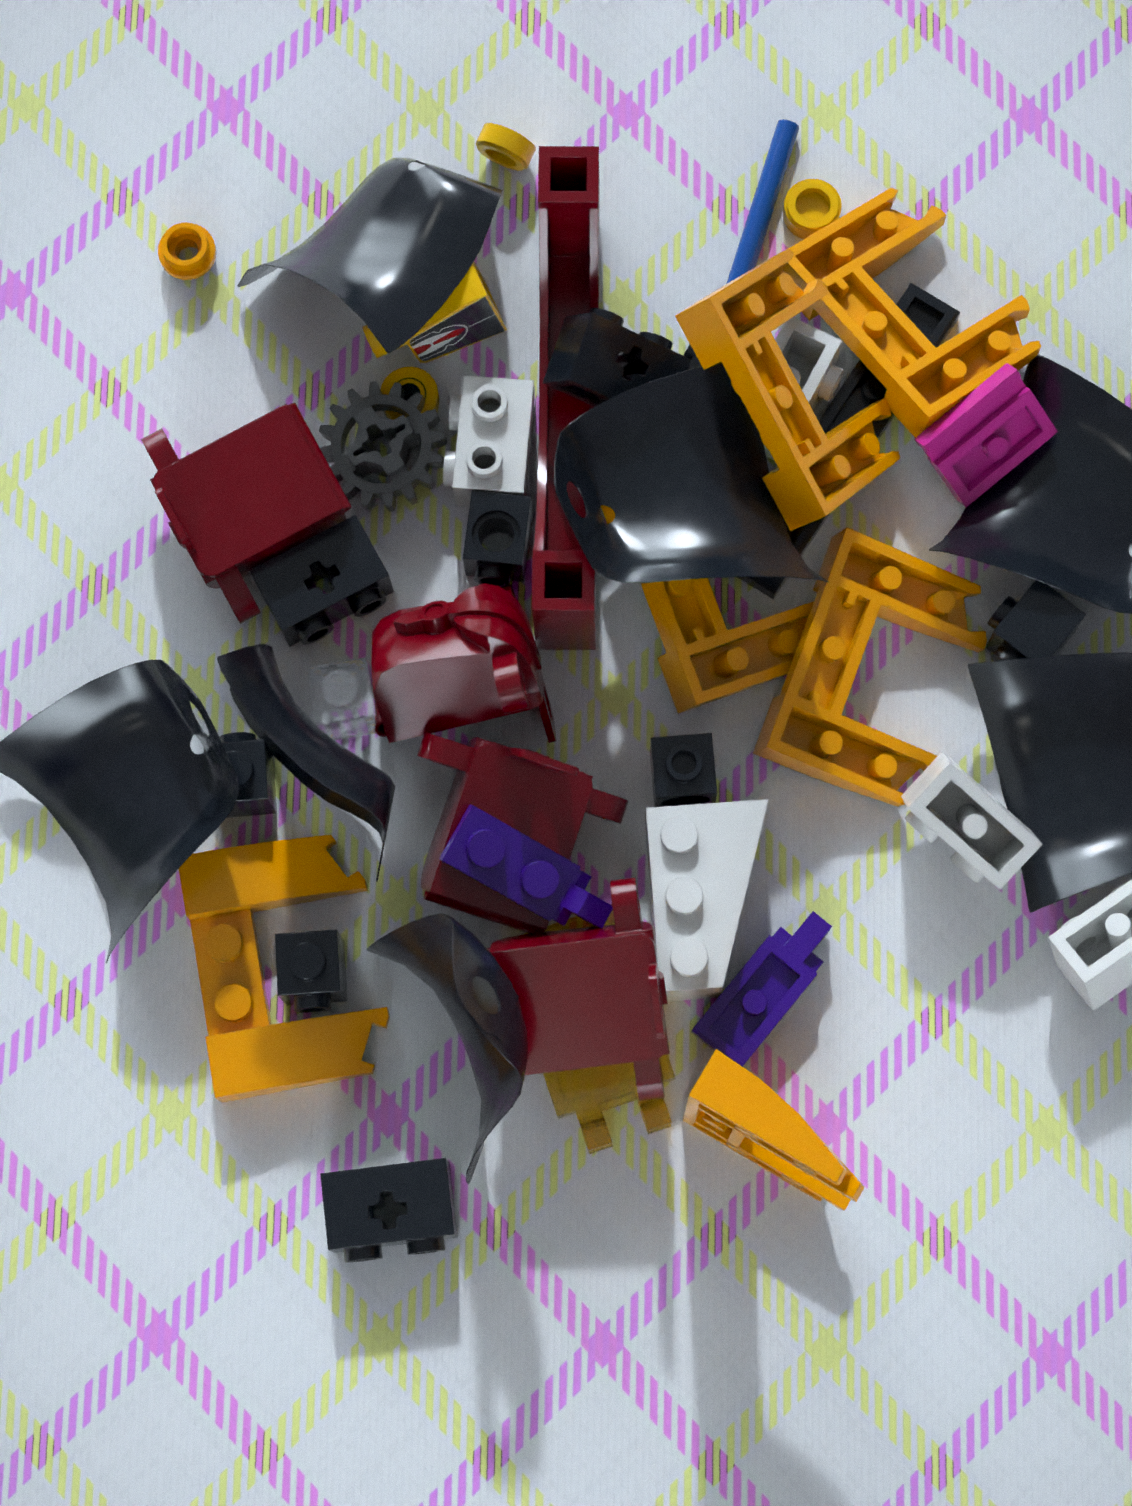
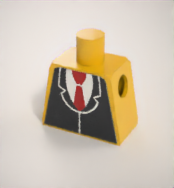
[362,262,507,363]

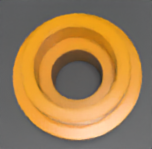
[158,222,216,280]

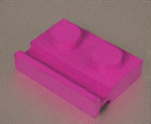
[914,363,1058,507]

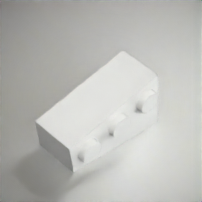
[645,799,769,1001]

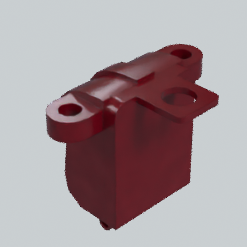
[141,403,352,624]
[371,583,556,743]
[417,732,629,934]
[487,878,670,1101]

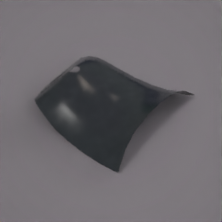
[237,158,503,353]
[929,354,1132,614]
[554,362,829,583]
[217,644,396,882]
[968,652,1132,913]
[0,660,239,963]
[366,913,528,1184]

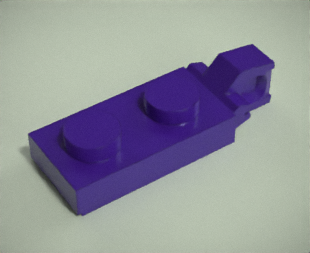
[439,804,613,929]
[691,911,832,1067]

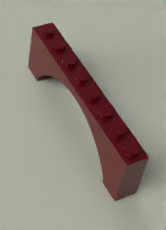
[532,146,600,650]

